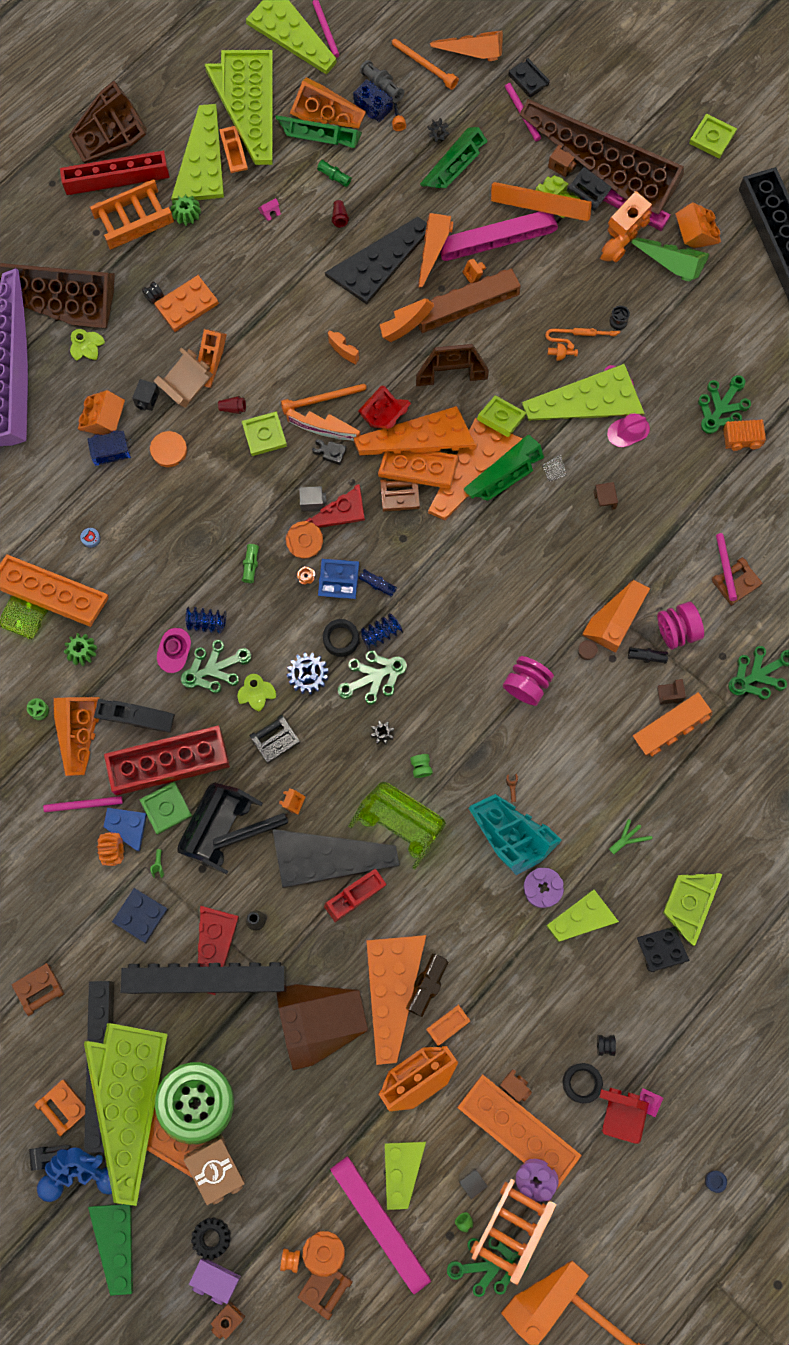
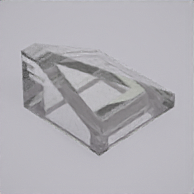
[542,455,567,482]

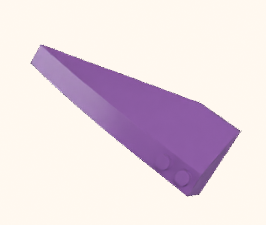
[0,268,28,446]

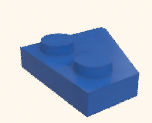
[104,808,147,851]

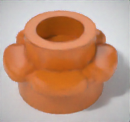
[297,567,315,585]

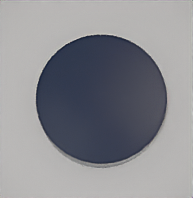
[705,1170,727,1193]

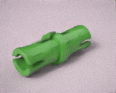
[242,544,259,583]

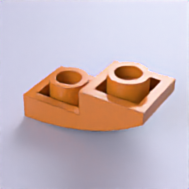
[328,330,359,365]

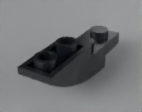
[94,699,175,733]

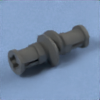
[360,60,404,103]

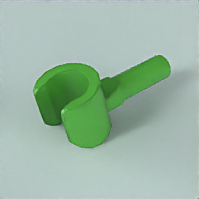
[150,849,164,878]

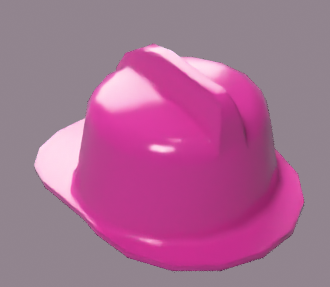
[607,413,650,447]
[157,628,191,673]

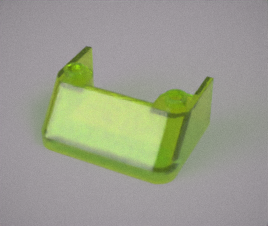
[348,782,446,870]

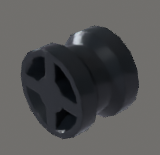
[142,281,164,304]
[597,1035,616,1056]

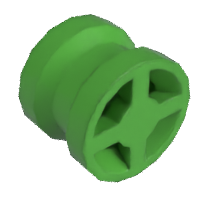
[27,698,49,720]

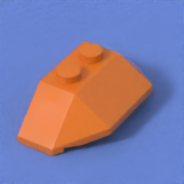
[379,1046,458,1112]

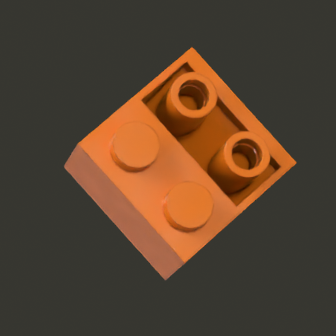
[675,202,721,248]
[78,390,125,436]

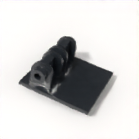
[637,926,690,972]

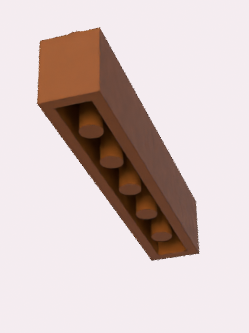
[418,268,521,333]

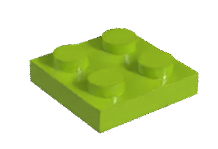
[689,114,737,159]
[477,395,526,437]
[242,411,287,456]

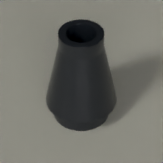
[246,910,266,931]

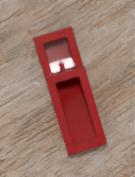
[324,868,387,923]

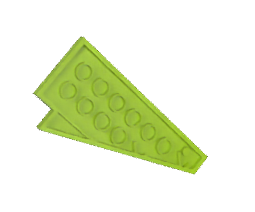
[205,50,273,165]
[84,1023,167,1206]

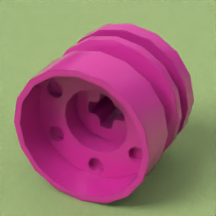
[657,601,704,650]
[503,656,554,706]

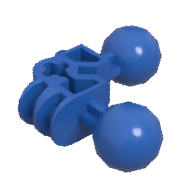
[37,1148,112,1202]

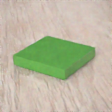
[139,781,192,835]

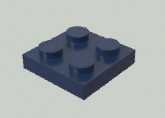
[112,888,168,943]

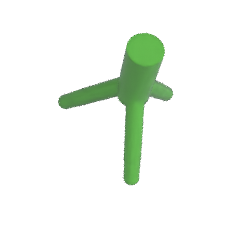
[609,819,653,855]

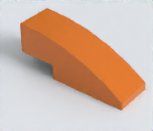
[219,126,248,173]
[380,298,434,342]

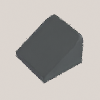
[459,1169,488,1199]

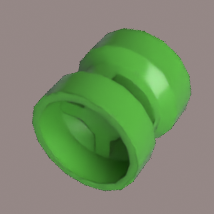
[410,754,433,778]

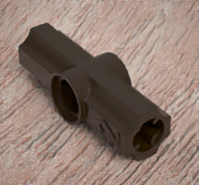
[406,953,449,1017]

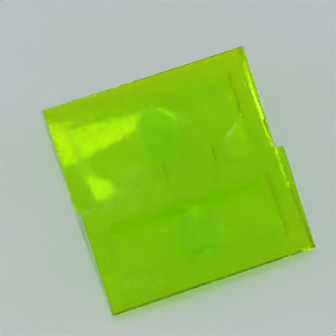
[0,596,48,640]

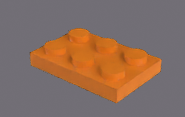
[154,275,219,332]

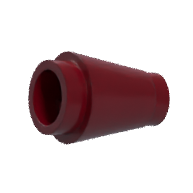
[332,200,349,228]
[218,396,246,414]

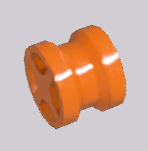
[280,1248,301,1273]

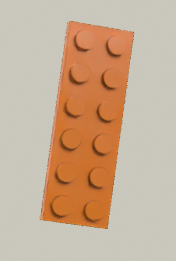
[0,554,108,627]
[457,1074,582,1189]

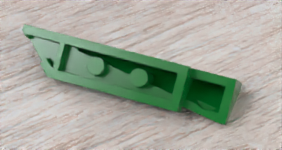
[276,115,362,148]
[420,127,488,188]
[464,435,544,501]

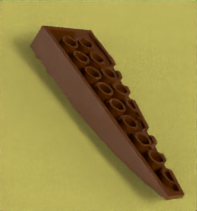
[520,99,684,215]
[0,263,115,328]

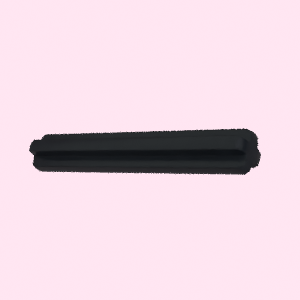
[213,813,288,850]

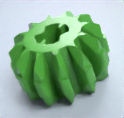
[170,194,201,226]
[64,633,97,666]

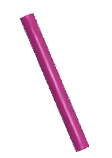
[312,0,340,58]
[505,83,541,142]
[716,533,737,601]
[43,796,123,812]

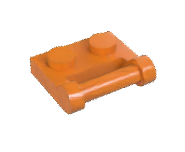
[34,1079,85,1137]

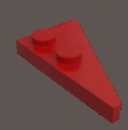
[305,484,365,528]

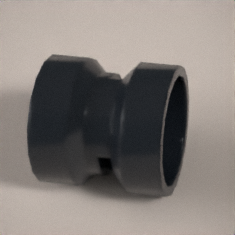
[610,305,630,330]

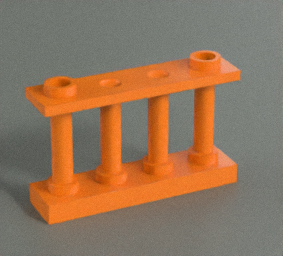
[90,179,174,250]
[470,1179,557,1286]

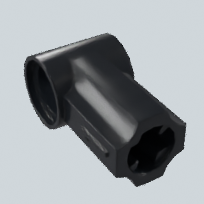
[29,1144,71,1171]

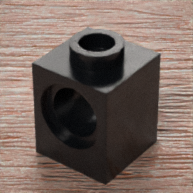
[132,379,160,411]

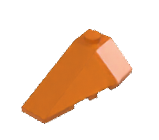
[430,30,503,61]
[290,77,366,128]
[418,213,454,289]
[582,580,650,653]
[501,1260,589,1345]

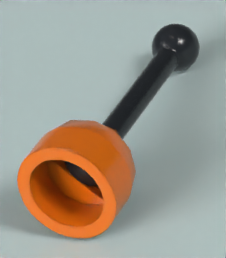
[392,96,406,132]

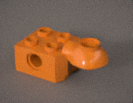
[600,191,652,263]

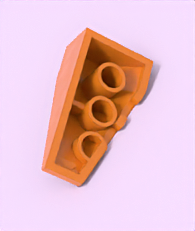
[54,697,100,776]

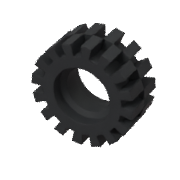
[191,1217,231,1260]

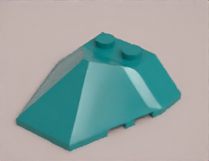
[469,794,562,875]

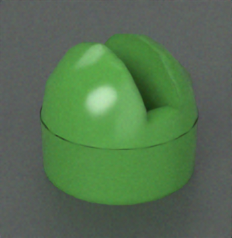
[455,1212,474,1232]

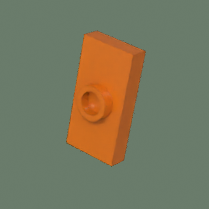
[426,1004,471,1046]

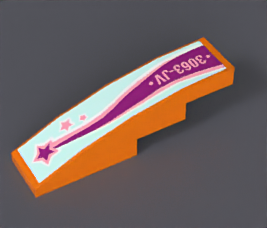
[286,408,360,441]

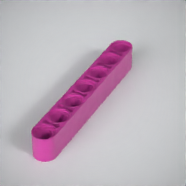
[440,211,558,261]
[330,1156,432,1295]

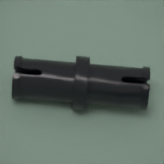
[628,647,668,664]

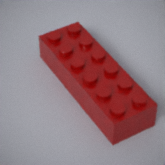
[104,725,230,796]

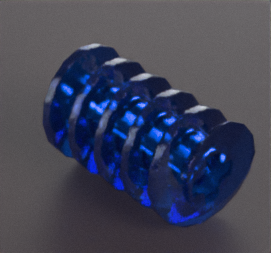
[185,606,227,634]
[361,613,403,651]

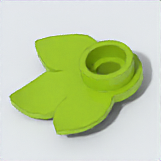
[70,329,105,361]
[237,674,276,712]

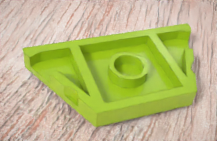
[663,873,723,946]

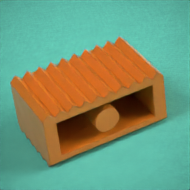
[723,419,766,451]

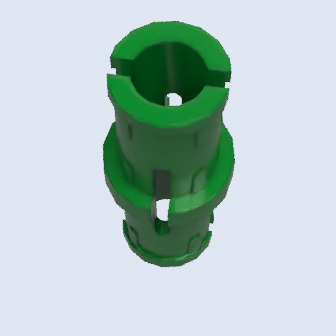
[317,160,352,187]

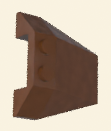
[68,81,147,163]
[416,344,489,387]
[276,984,368,1070]

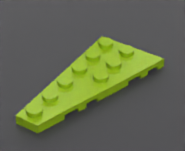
[246,0,337,75]
[171,104,224,202]
[522,364,645,421]

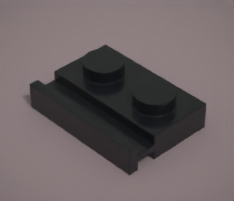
[508,58,550,98]

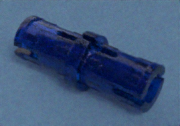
[359,569,397,597]

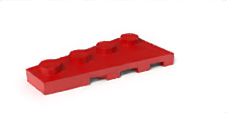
[198,906,239,995]

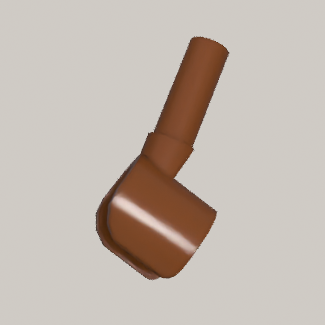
[506,774,518,802]

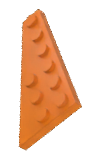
[353,406,476,455]
[428,418,523,520]
[367,935,426,1065]

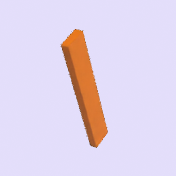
[491,182,592,221]

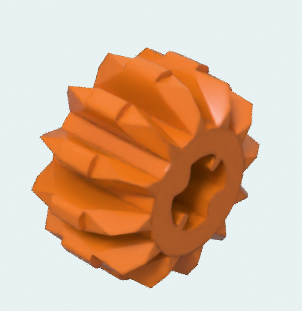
[97,832,124,866]

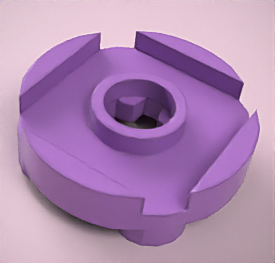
[523,868,564,908]
[516,1159,559,1202]

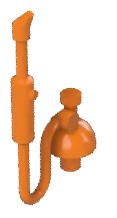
[545,328,621,361]

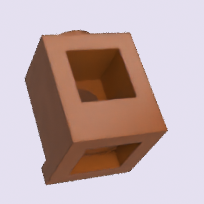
[548,145,577,177]
[499,1069,532,1102]
[211,1301,245,1339]

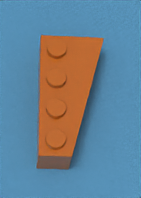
[633,692,712,757]

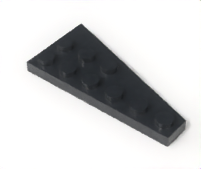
[325,217,427,305]
[273,829,400,888]

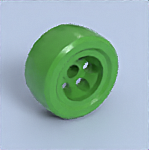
[155,1062,234,1145]

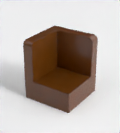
[593,482,618,510]
[657,679,686,705]

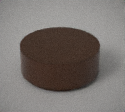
[578,640,598,660]

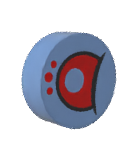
[80,528,100,548]

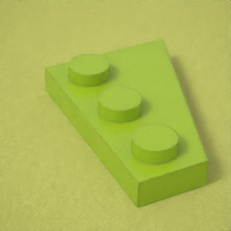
[546,890,619,942]
[385,1142,426,1210]

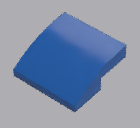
[318,559,359,599]

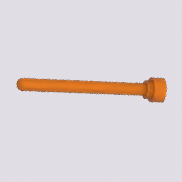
[392,39,459,90]
[281,384,367,415]
[571,1294,645,1345]

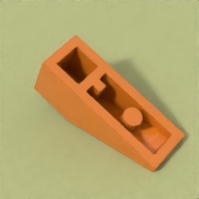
[198,329,227,388]

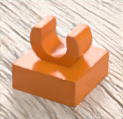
[463,259,486,283]
[279,788,305,815]

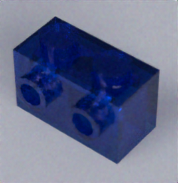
[353,79,393,123]
[87,430,131,466]

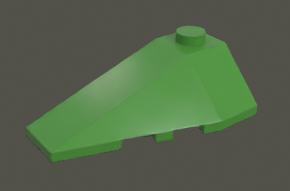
[631,237,709,281]

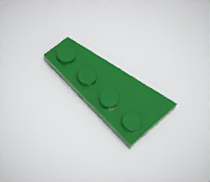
[88,1204,133,1296]

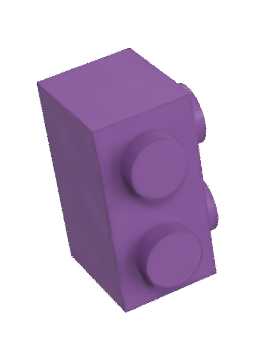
[189,1258,241,1305]

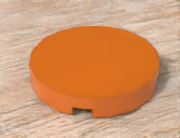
[150,431,187,467]
[286,521,323,559]
[303,1231,345,1277]

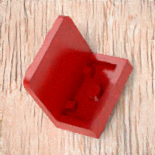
[358,386,411,429]
[599,1088,649,1144]

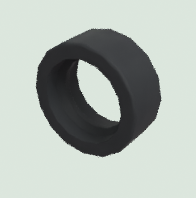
[323,619,359,657]
[562,1063,603,1104]

